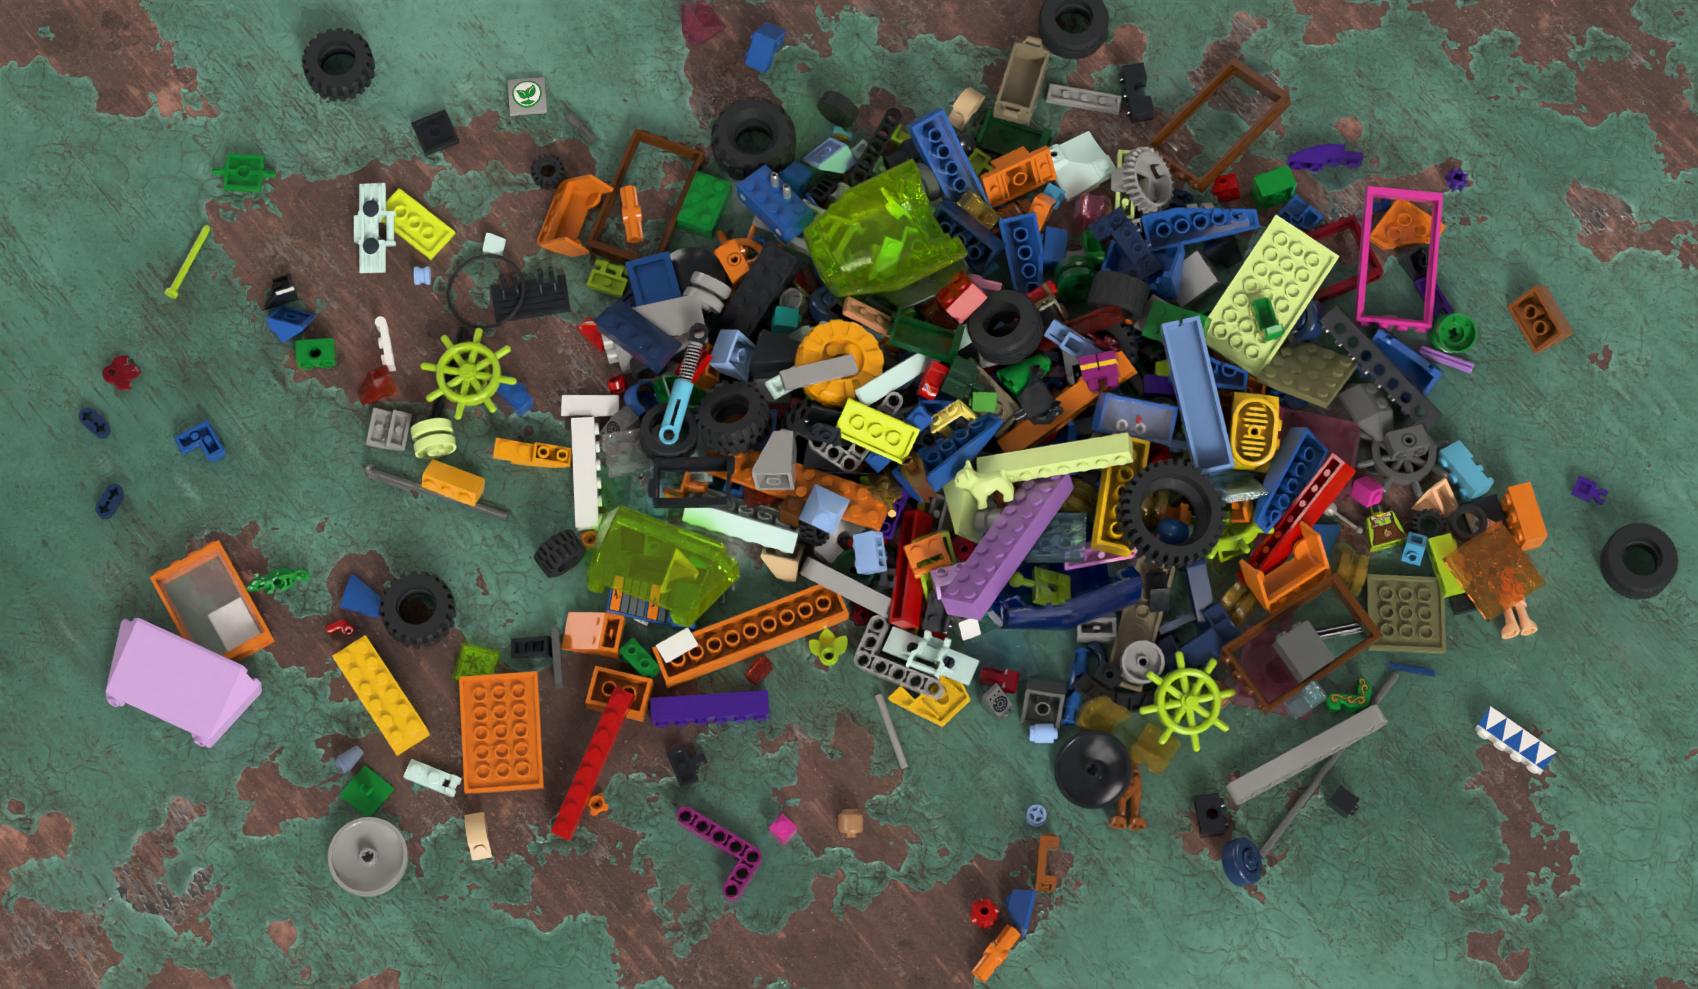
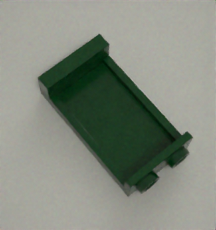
[975,110,1052,157]
[886,306,965,365]

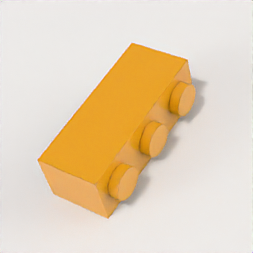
[421,459,485,506]

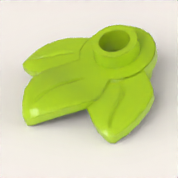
[809,628,848,666]

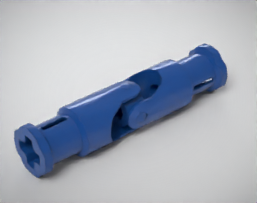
[1061,647,1091,727]

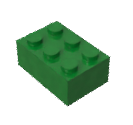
[677,171,732,240]
[1142,299,1212,343]

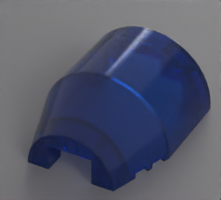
[987,519,1142,631]

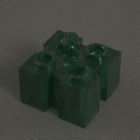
[941,355,986,401]

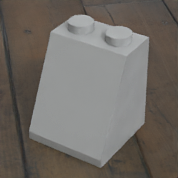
[1174,251,1227,310]
[752,429,797,490]

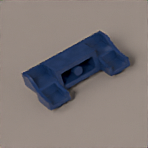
[1088,207,1162,281]
[1156,602,1242,671]

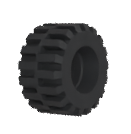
[534,529,587,578]

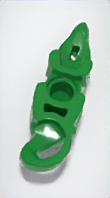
[246,567,310,594]

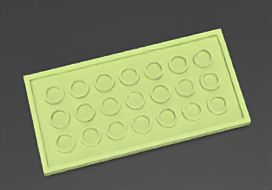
[1205,215,1339,378]

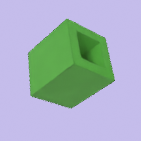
[969,392,998,413]

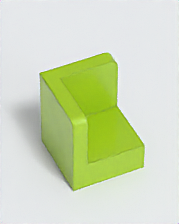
[890,124,911,150]

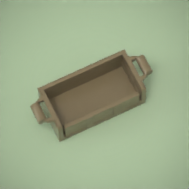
[993,36,1050,126]
[945,357,1021,439]

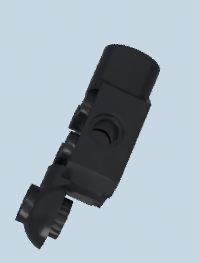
[883,134,975,180]

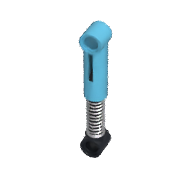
[659,323,708,446]

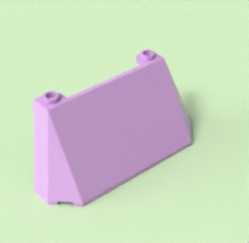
[105,618,262,748]

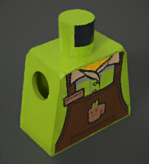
[1365,504,1407,553]

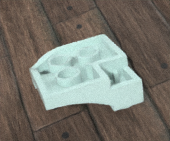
[1049,131,1116,202]

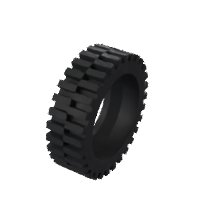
[1116,459,1227,569]

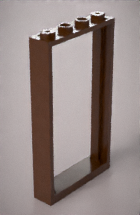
[1145,58,1291,193]
[586,129,705,265]
[1220,573,1383,716]

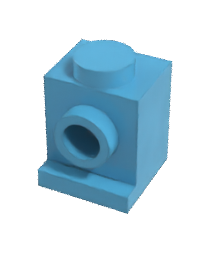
[1043,183,1065,210]

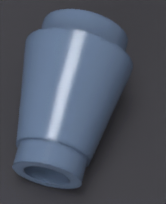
[334,745,364,774]

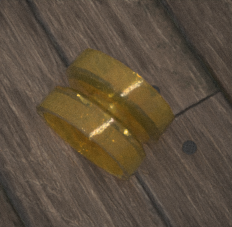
[1059,477,1098,523]
[1141,489,1169,529]
[1332,549,1370,597]
[1220,579,1259,629]

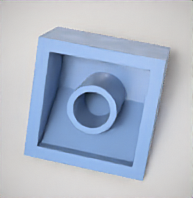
[709,330,756,382]

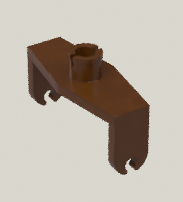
[900,448,936,502]

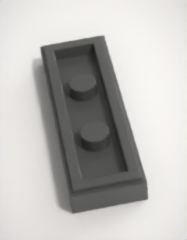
[551,627,564,689]

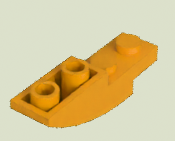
[493,438,572,468]

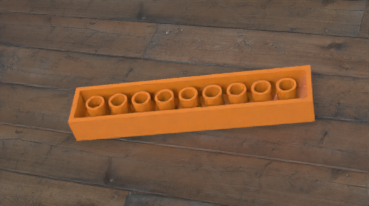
[652,584,849,689]

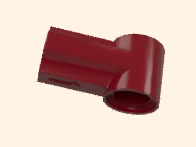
[979,667,1020,694]

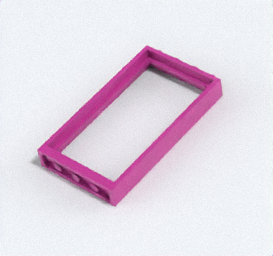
[1354,186,1443,333]

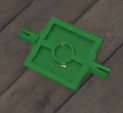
[212,153,276,193]

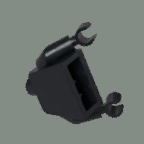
[1013,364,1064,425]

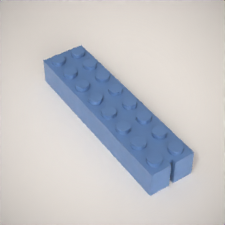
[1160,316,1235,475]

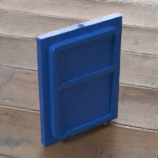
[625,251,682,307]

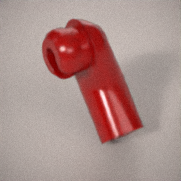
[325,620,355,635]

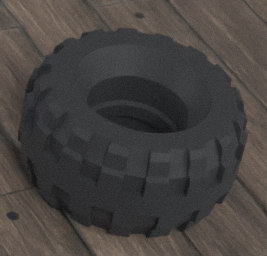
[711,97,797,181]

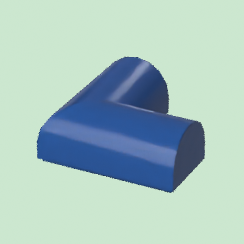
[174,420,226,462]

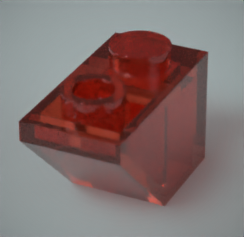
[358,364,398,406]

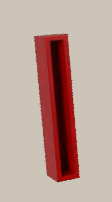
[889,509,933,629]

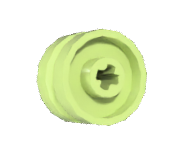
[410,418,456,459]

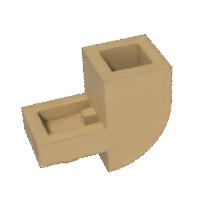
[948,87,986,131]
[464,812,492,861]

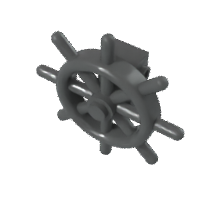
[1356,415,1450,497]

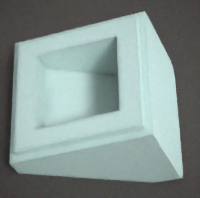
[483,233,506,256]

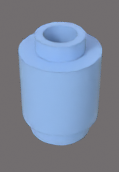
[1030,723,1058,743]

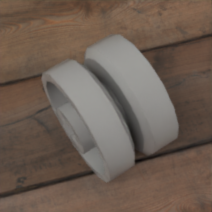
[683,271,731,314]
[1119,640,1165,685]

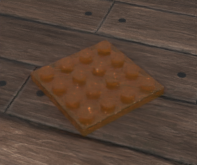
[1442,520,1546,622]

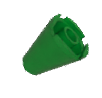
[997,354,1051,403]

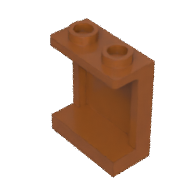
[1034,833,1060,892]

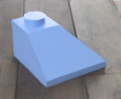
[802,137,857,173]
[798,484,850,535]

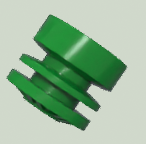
[1429,313,1477,353]

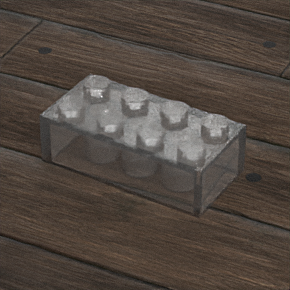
[601,423,682,478]

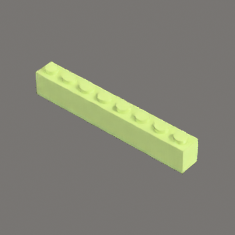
[977,432,1133,482]

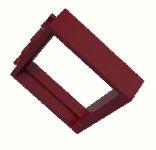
[1305,215,1384,303]

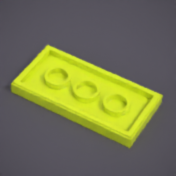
[382,188,455,260]
[836,398,920,465]

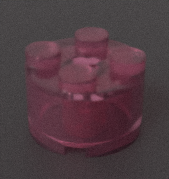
[1072,192,1113,231]

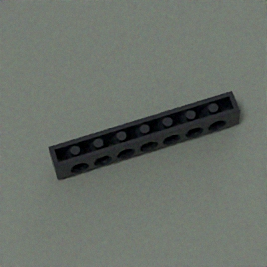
[1320,305,1444,432]

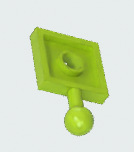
[1009,567,1071,612]

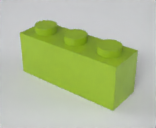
[1426,533,1470,598]

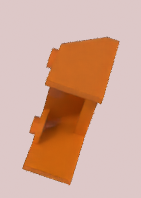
[537,174,614,257]
[1239,521,1331,614]

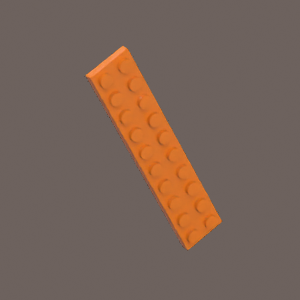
[705,448,888,532]

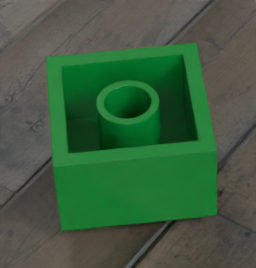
[1250,165,1297,212]

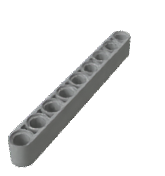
[1226,704,1388,805]

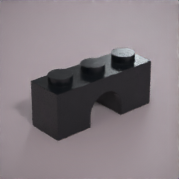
[1118,62,1154,123]

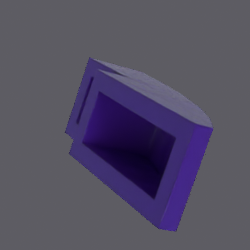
[1143,375,1177,402]

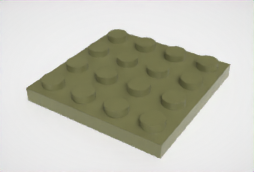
[1256,338,1358,408]
[1366,574,1446,654]

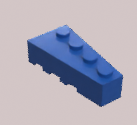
[1168,357,1249,392]

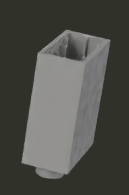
[602,294,709,374]

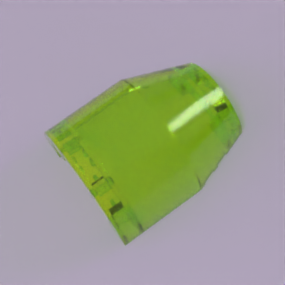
[803,158,967,297]

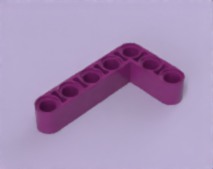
[676,807,762,902]

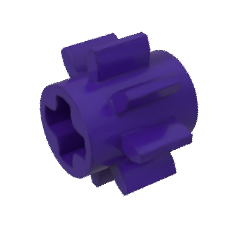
[1445,168,1468,192]

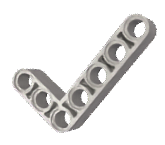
[808,392,903,473]
[799,556,892,618]
[854,615,945,699]

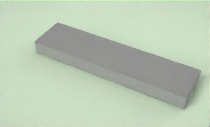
[1046,83,1122,115]
[779,354,858,391]

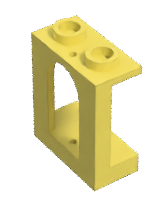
[929,399,979,437]

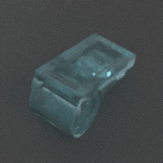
[1283,680,1328,721]

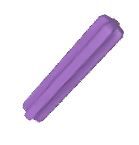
[1419,345,1474,373]

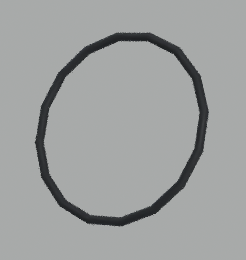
[446,254,526,329]

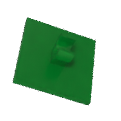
[339,765,395,817]

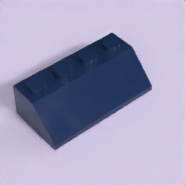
[921,198,1006,276]
[595,301,682,374]

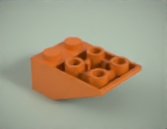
[561,612,626,659]

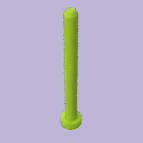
[164,225,210,299]

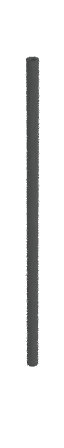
[1259,672,1399,859]

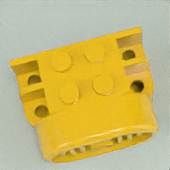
[1228,392,1282,473]

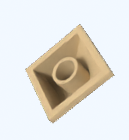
[761,543,805,582]

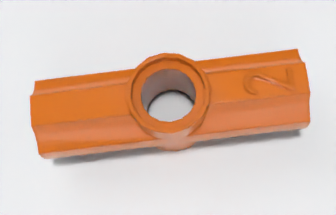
[620,185,643,244]
[971,924,1021,983]

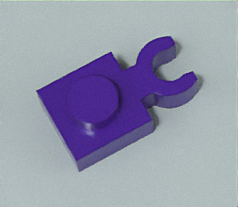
[1571,476,1608,505]

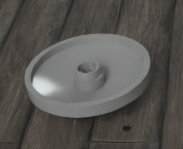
[328,817,408,897]

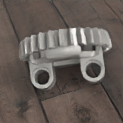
[1111,146,1174,214]

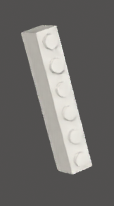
[571,417,603,533]

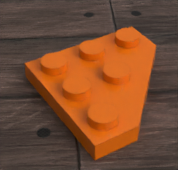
[1370,200,1446,250]

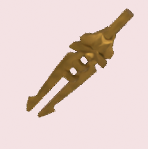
[867,464,903,517]

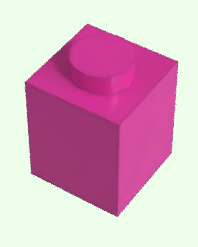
[1350,476,1384,508]
[769,813,797,846]

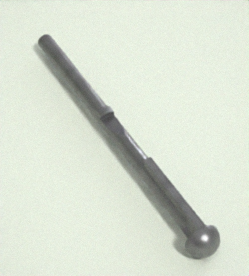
[364,464,508,520]

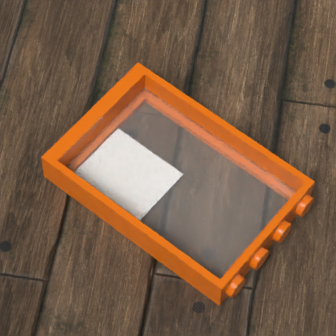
[150,540,275,662]

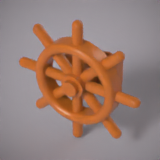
[713,225,783,311]

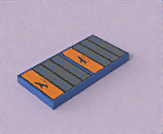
[606,573,674,627]

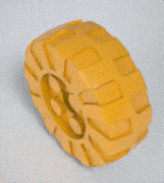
[794,319,884,409]

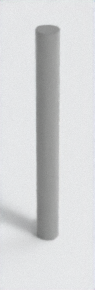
[875,694,908,769]

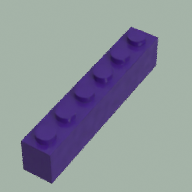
[650,690,770,728]

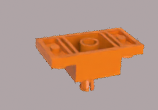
[980,146,1057,208]

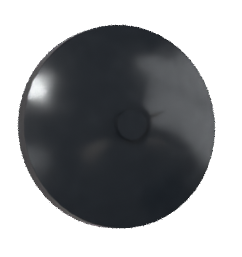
[670,247,728,318]
[1054,730,1133,810]

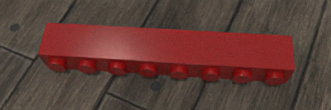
[1236,453,1356,583]
[551,686,636,841]

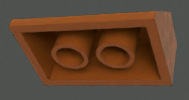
[1507,285,1574,354]

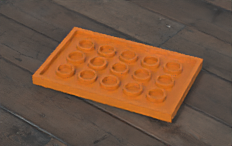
[459,671,544,794]

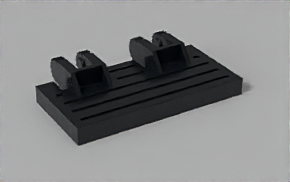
[491,266,571,323]

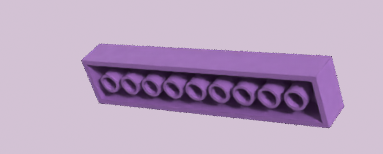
[941,473,1074,621]

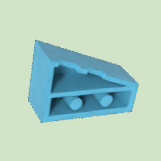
[1437,440,1494,502]

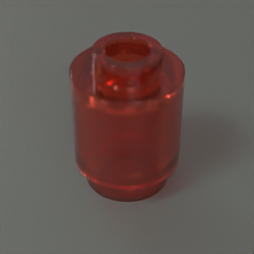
[745,656,773,685]

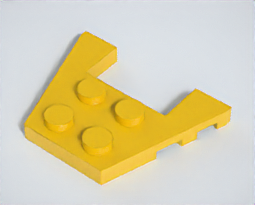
[888,663,971,727]

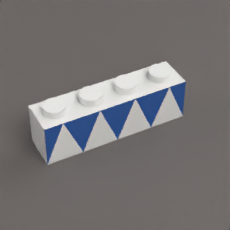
[1474,706,1556,775]

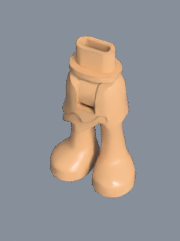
[1495,570,1538,639]

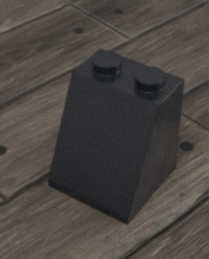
[749,329,801,379]

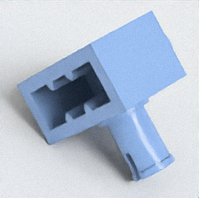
[853,531,888,575]

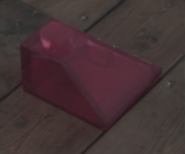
[681,1,726,45]

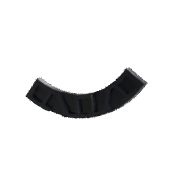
[1070,673,1168,713]

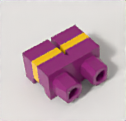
[1078,350,1120,392]

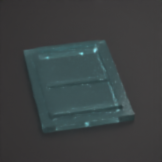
[1208,470,1268,503]

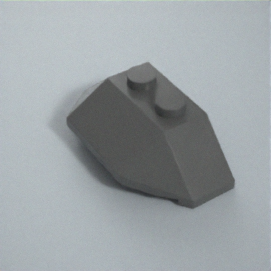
[1338,381,1393,442]

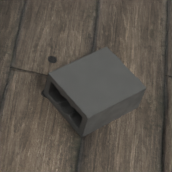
[1272,620,1335,684]

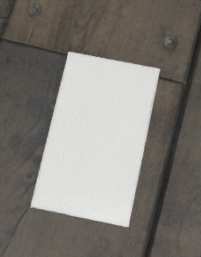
[656,627,698,663]

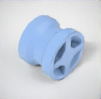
[414,266,431,285]
[1026,804,1047,827]

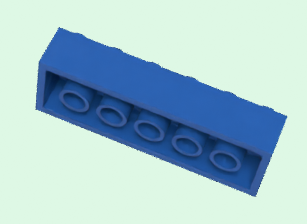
[905,108,992,219]

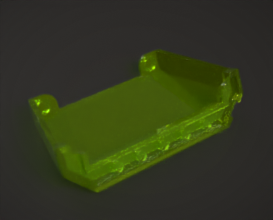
[586,505,739,628]

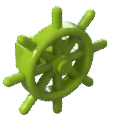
[420,328,517,420]
[1190,500,1274,563]
[1139,651,1236,752]

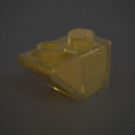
[957,190,1001,231]

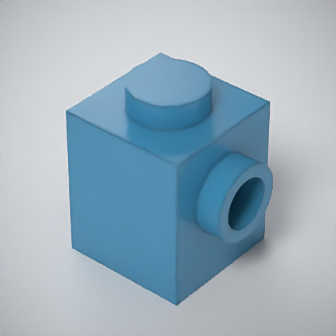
[1401,532,1427,566]

